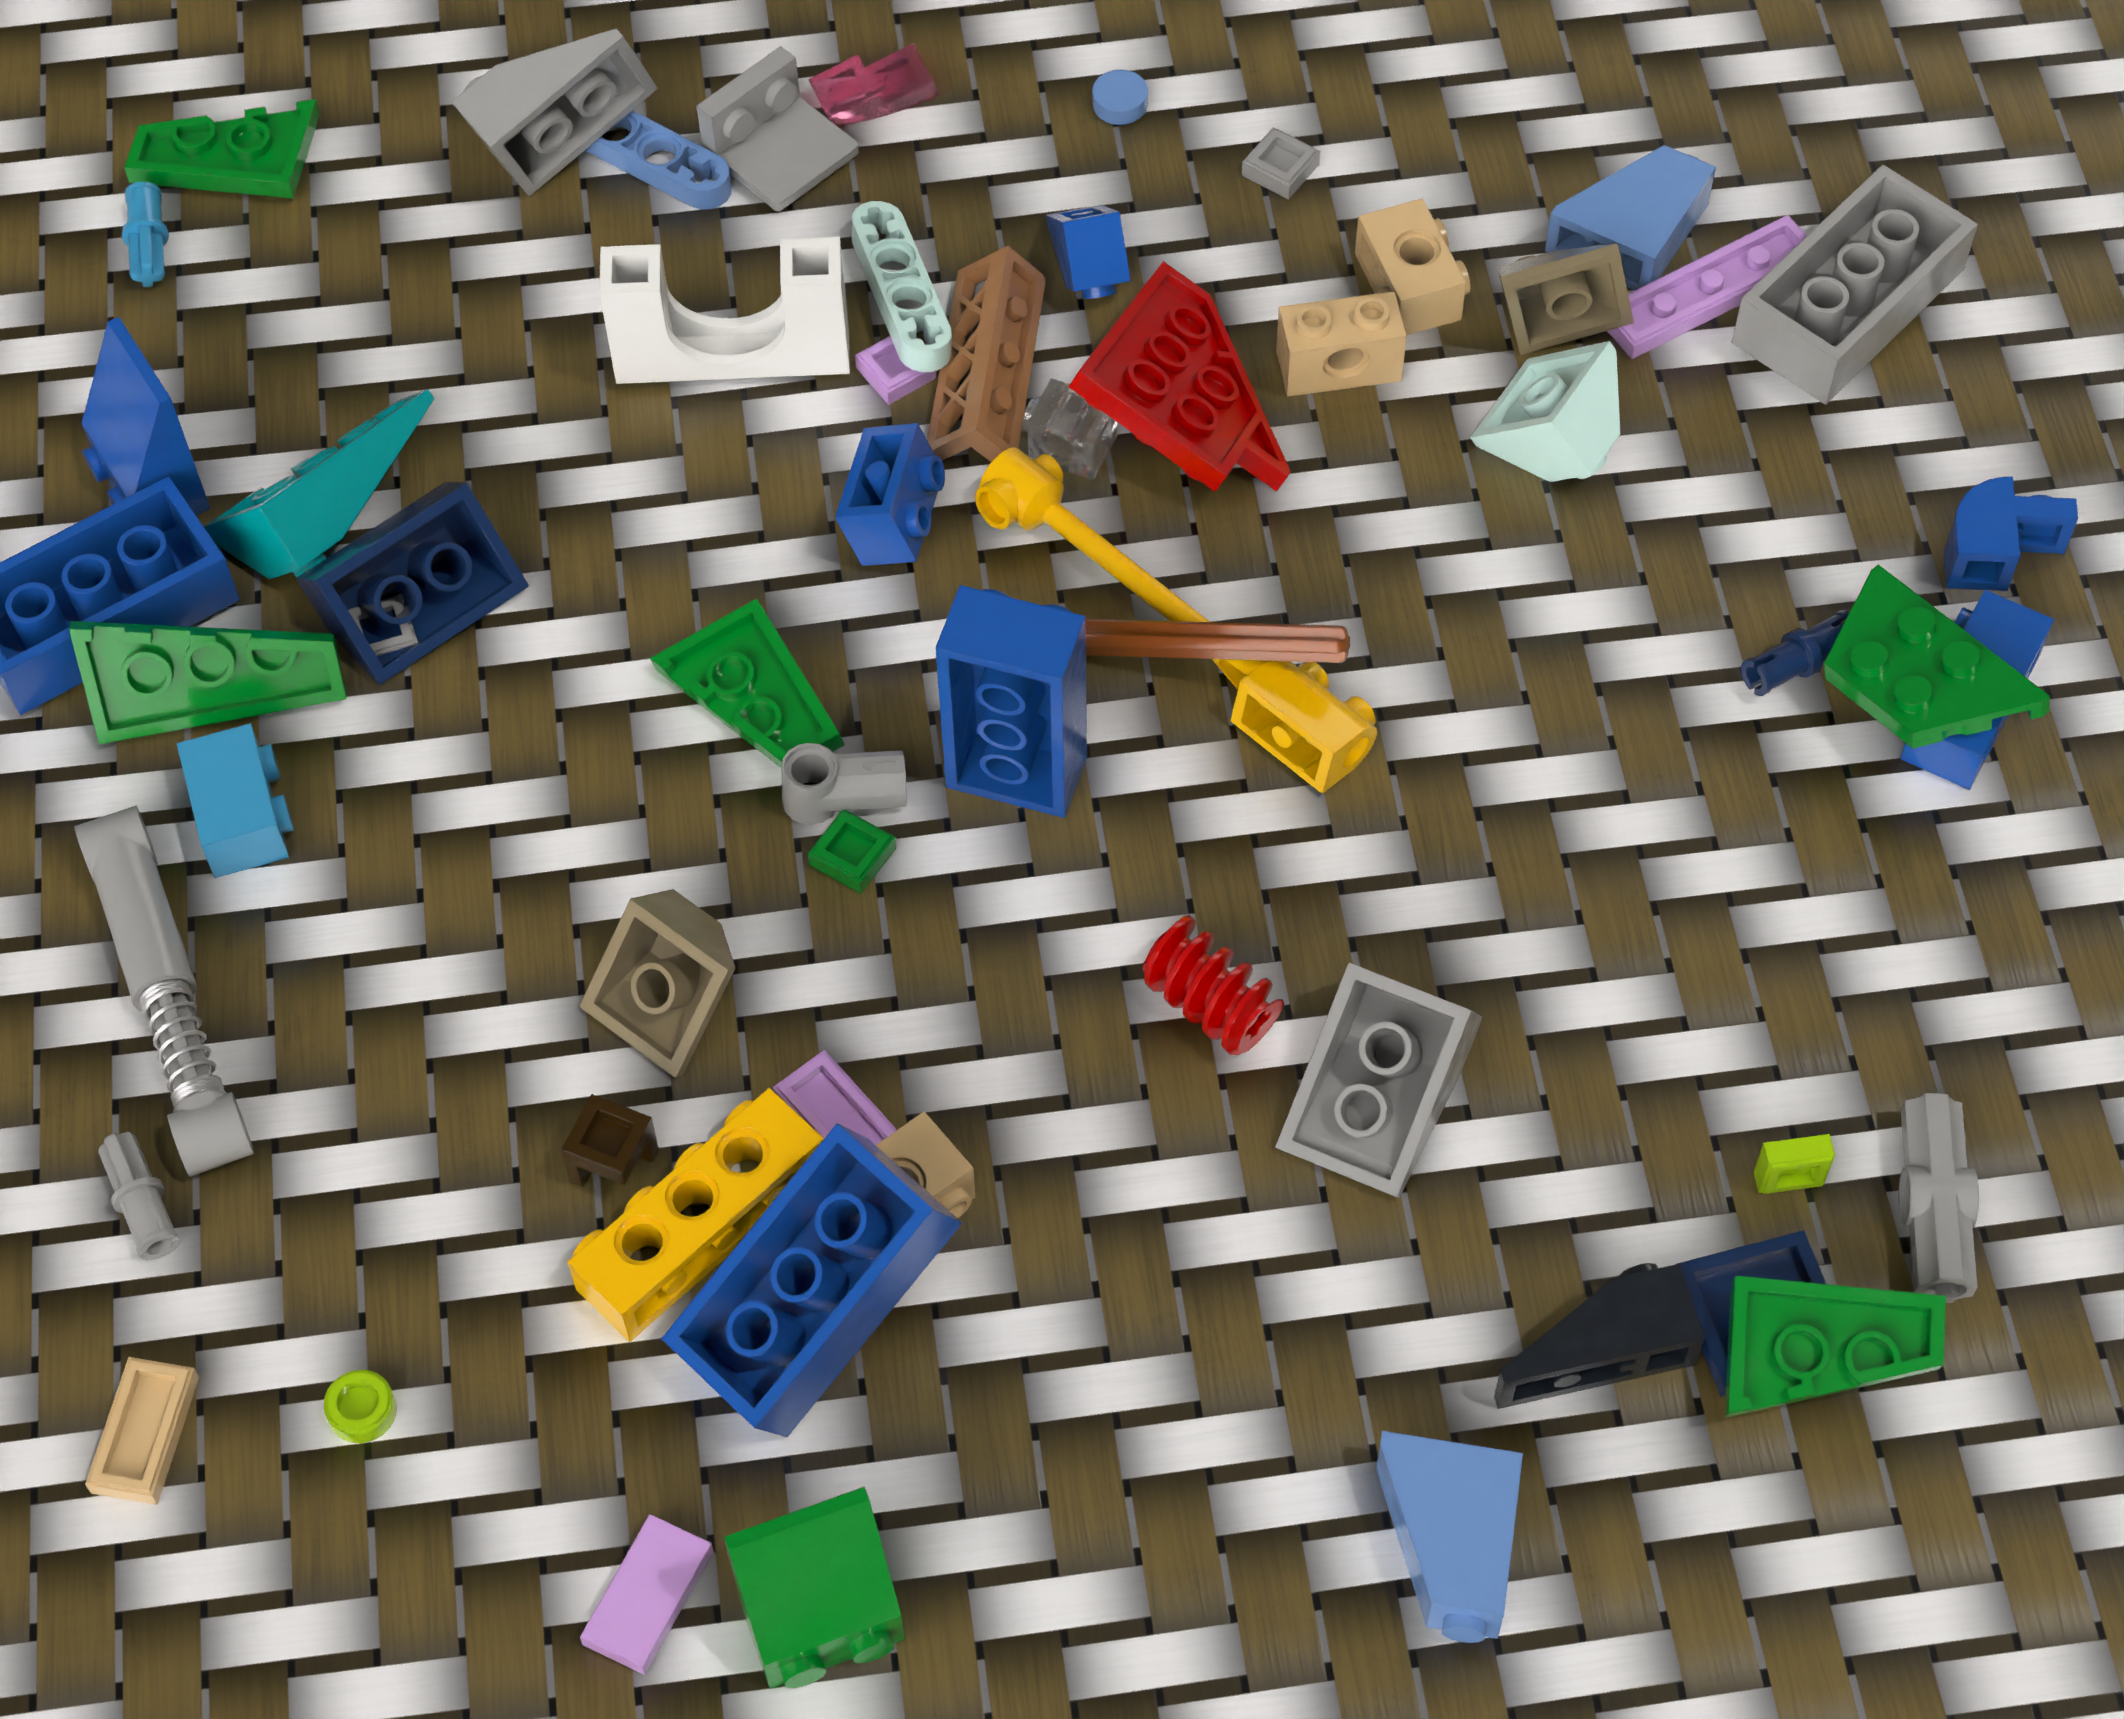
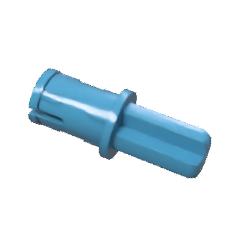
[122,181,169,287]

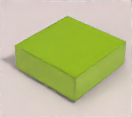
[1753,1134,1835,1194]

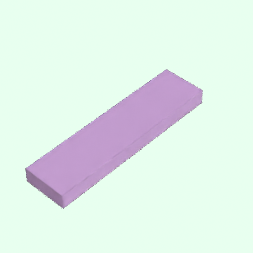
[1608,215,1807,359]

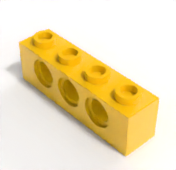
[567,1088,824,1343]

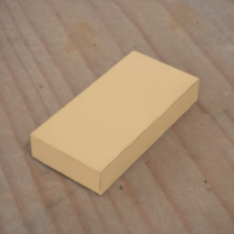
[85,1357,199,1505]

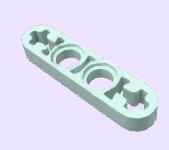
[852,201,952,372]

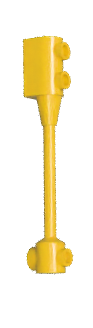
[975,447,1377,794]

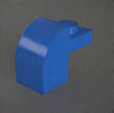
[1944,476,2078,591]

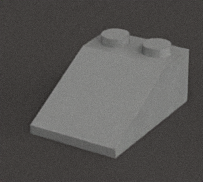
[452,28,658,197]
[1275,963,1483,1198]

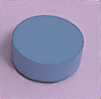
[1092,70,1148,125]

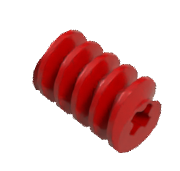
[1142,915,1284,1056]

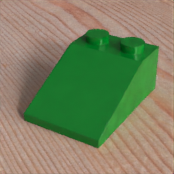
[724,1486,905,1689]

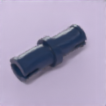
[1741,610,1849,696]

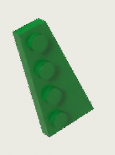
[69,621,347,744]

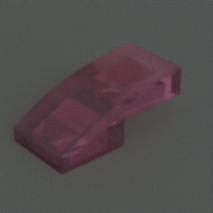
[808,43,939,124]

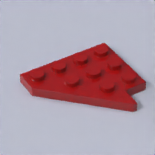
[1068,261,1291,492]

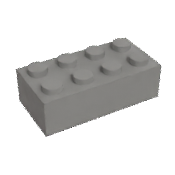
[1731,164,1978,405]

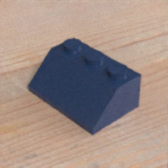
[295,482,529,685]

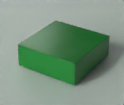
[807,810,897,894]

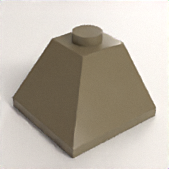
[1497,243,1634,355]
[579,889,735,1078]

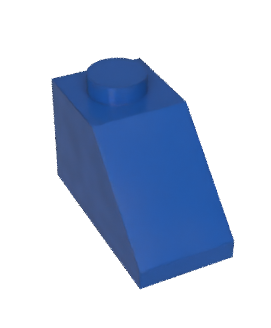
[1046,205,1131,299]

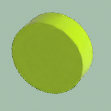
[323,1370,397,1443]

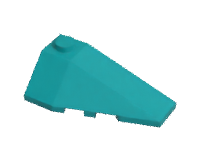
[203,389,435,580]

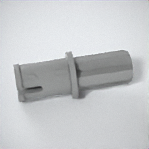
[98,1132,181,1260]

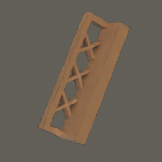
[927,246,1046,462]

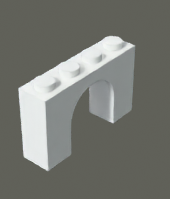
[599,237,850,384]

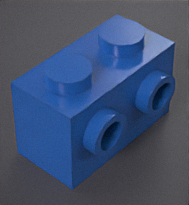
[835,423,945,566]

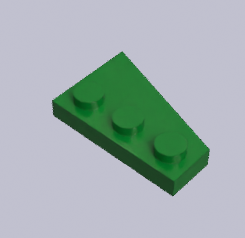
[124,99,320,199]
[650,598,845,768]
[1724,1275,1946,1418]

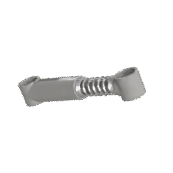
[74,805,254,1177]

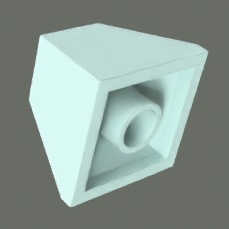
[1470,341,1620,482]

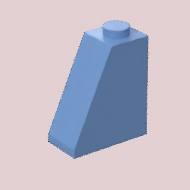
[1545,145,1716,291]
[1376,1431,1523,1643]

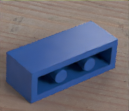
[1900,590,2055,790]

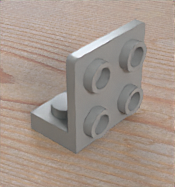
[696,46,859,211]

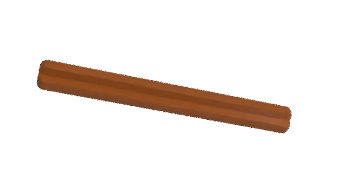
[1086,619,1350,663]

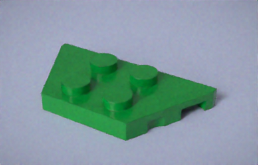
[1824,564,2050,749]

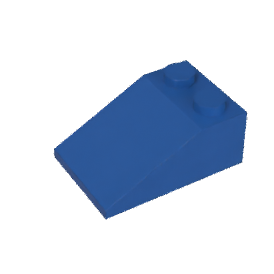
[81,317,211,515]

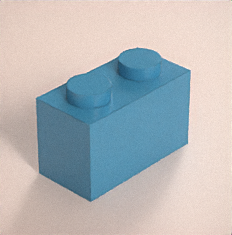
[177,723,294,878]

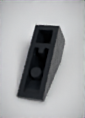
[1494,1263,1705,1409]

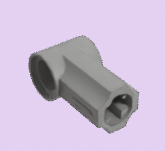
[781,743,907,825]

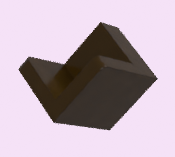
[561,1094,659,1187]

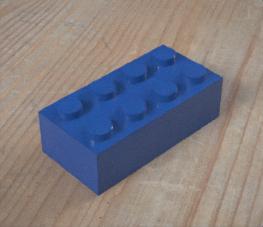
[0,476,240,715]
[935,585,1087,818]
[661,1123,962,1437]

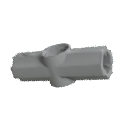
[1898,1093,1979,1303]

